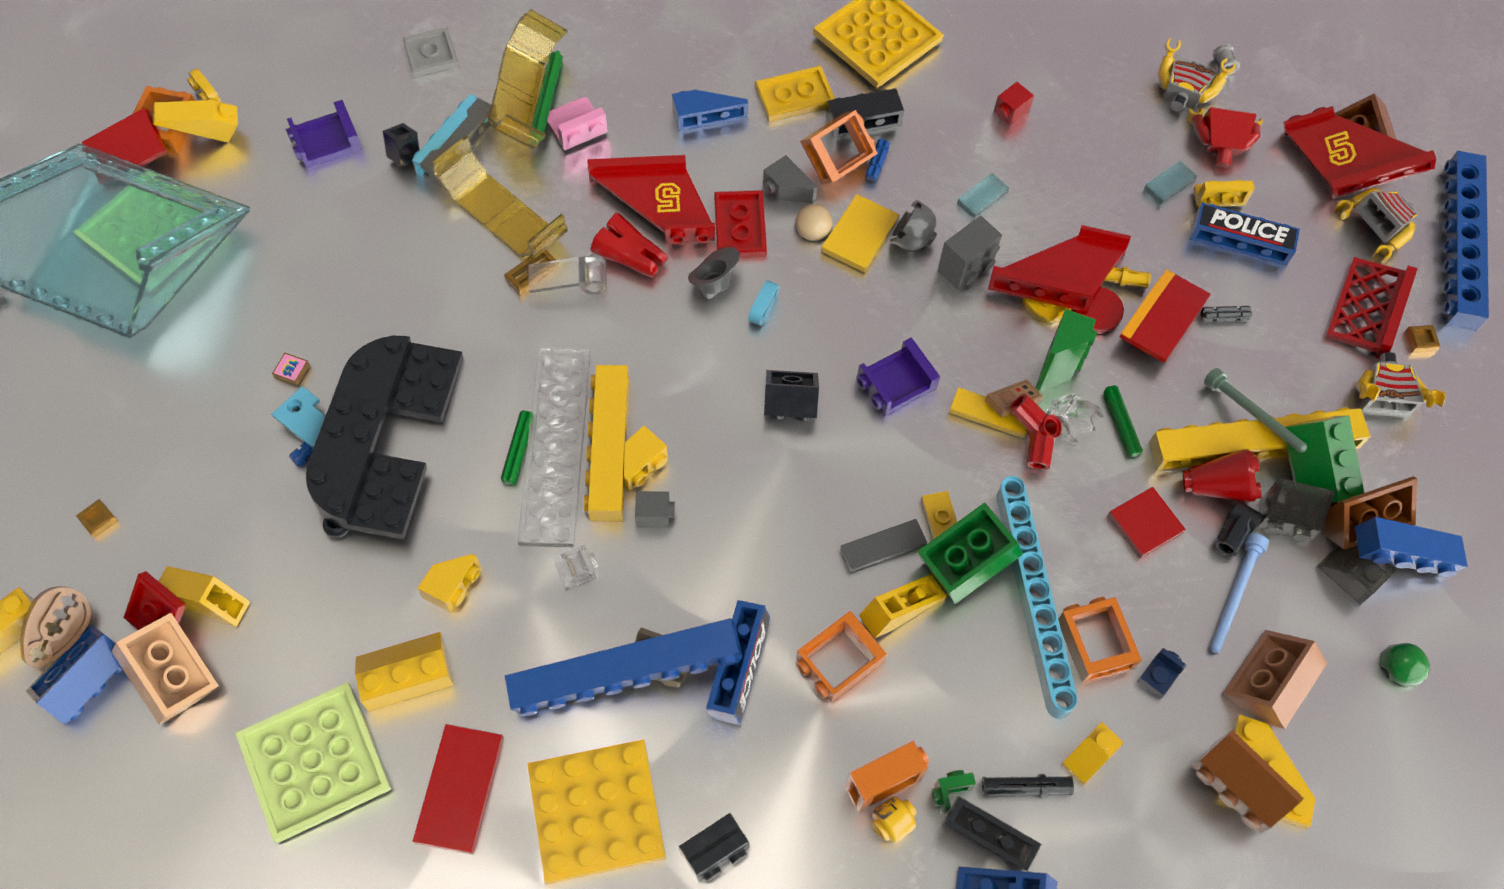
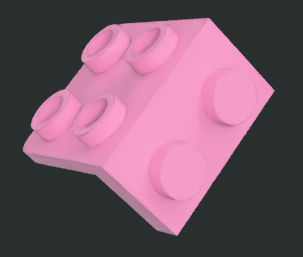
[547,97,607,151]

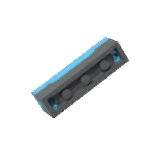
[412,94,497,187]

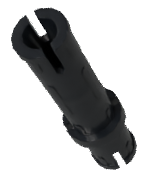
[981,774,1074,798]

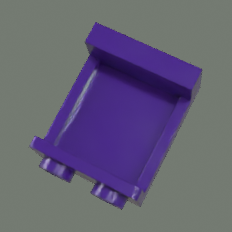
[286,99,363,169]
[856,337,940,416]

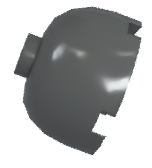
[890,200,937,251]

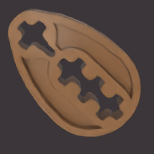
[20,586,91,668]

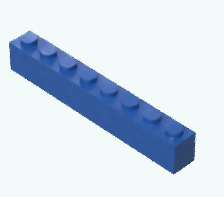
[505,618,743,716]

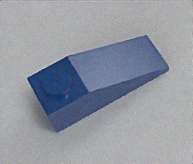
[672,90,748,131]
[956,866,1058,889]

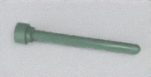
[1204,368,1307,453]

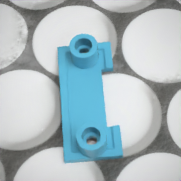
[271,386,325,449]

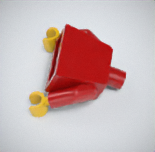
[1187,107,1263,167]

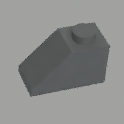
[762,155,818,203]

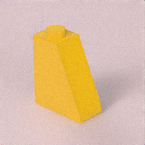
[159,566,250,627]

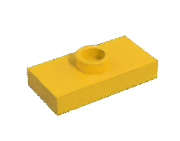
[921,491,957,539]

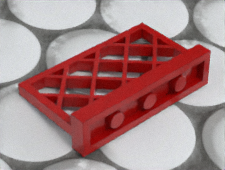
[1326,257,1418,359]

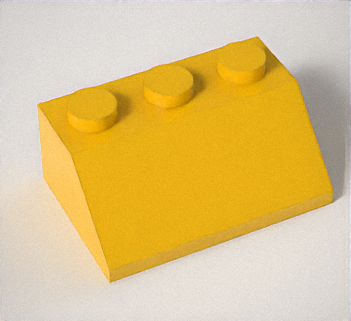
[355,632,454,711]

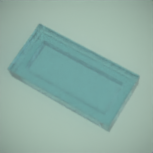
[1144,160,1197,205]
[957,173,1009,219]

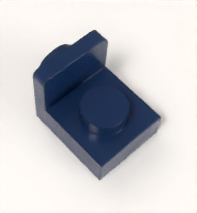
[1137,648,1187,699]

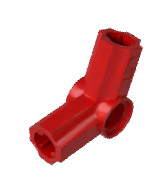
[1009,393,1062,470]

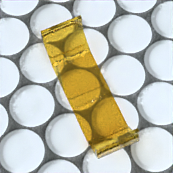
[488,9,567,149]
[432,135,568,259]

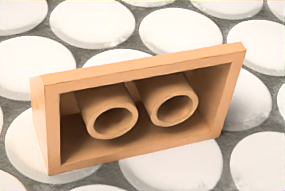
[112,613,219,725]

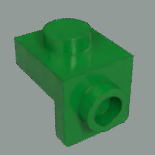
[932,770,976,814]

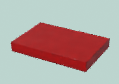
[82,108,168,187]
[714,190,767,258]

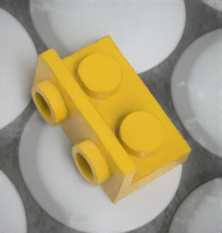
[1193,180,1255,207]

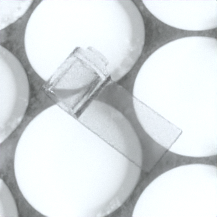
[529,254,607,295]

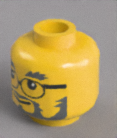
[871,796,917,843]

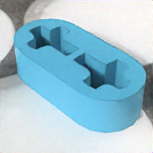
[748,280,780,326]

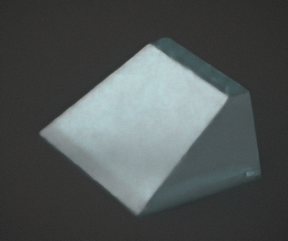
[0,143,250,338]

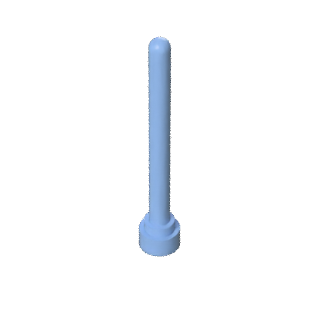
[1210,533,1269,653]

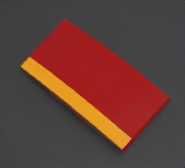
[1119,269,1211,364]

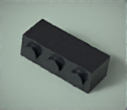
[826,88,904,138]
[943,796,1042,871]

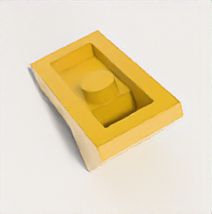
[1062,722,1124,785]

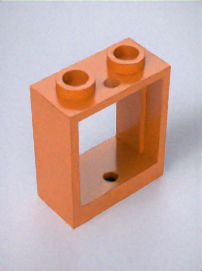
[132,86,195,155]
[800,110,878,184]
[1058,597,1142,683]
[795,611,887,703]
[845,740,929,813]

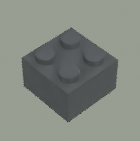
[937,215,1002,290]

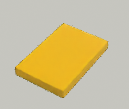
[754,65,835,122]
[821,194,900,273]

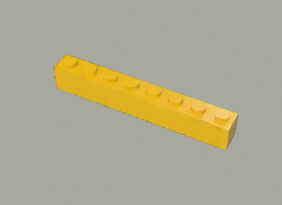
[1149,407,1371,471]

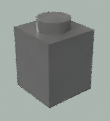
[635,491,675,528]

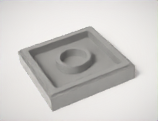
[402,27,460,78]

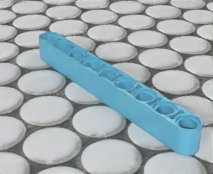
[996,476,1078,719]

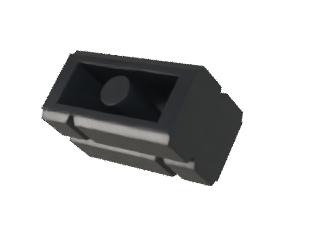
[678,813,750,882]

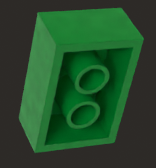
[917,502,1023,604]

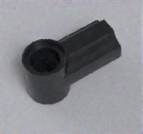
[1214,500,1263,556]

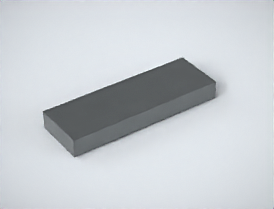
[840,519,927,573]

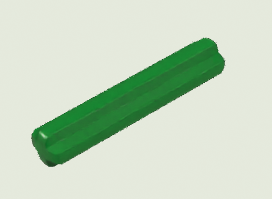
[1104,385,1143,458]
[501,410,534,485]

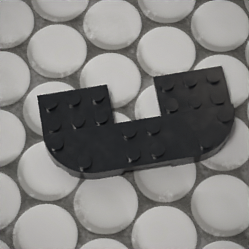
[306,335,463,539]

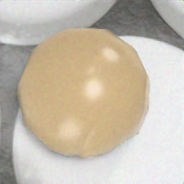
[794,204,833,241]

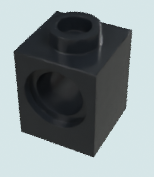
[382,123,420,166]

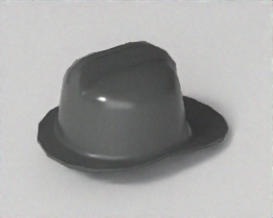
[688,247,740,299]

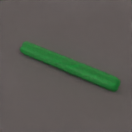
[529,50,563,143]

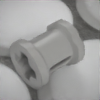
[1213,44,1241,75]

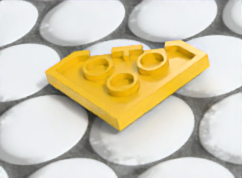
[1219,714,1316,829]

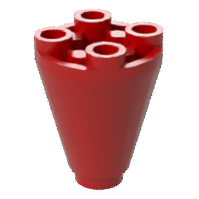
[1182,449,1262,502]

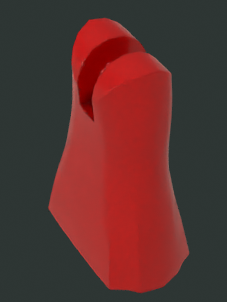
[590,213,669,278]

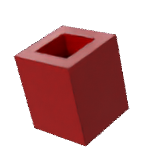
[994,82,1034,125]

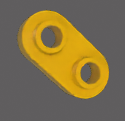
[187,68,222,102]

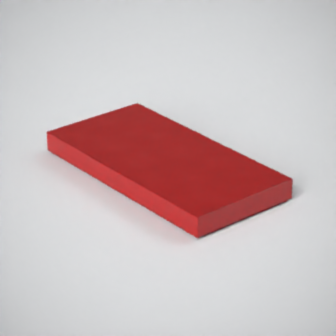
[412,724,504,855]

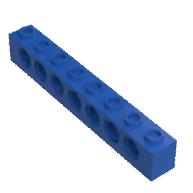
[1443,151,1489,331]

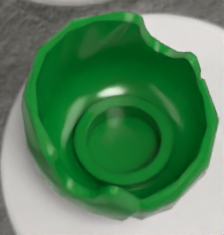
[1380,643,1430,687]

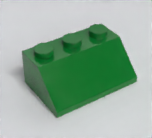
[1035,309,1098,392]
[1285,416,1365,506]

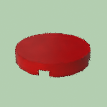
[1072,287,1124,334]

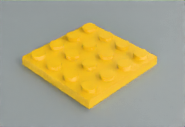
[813,0,944,88]
[527,739,666,885]

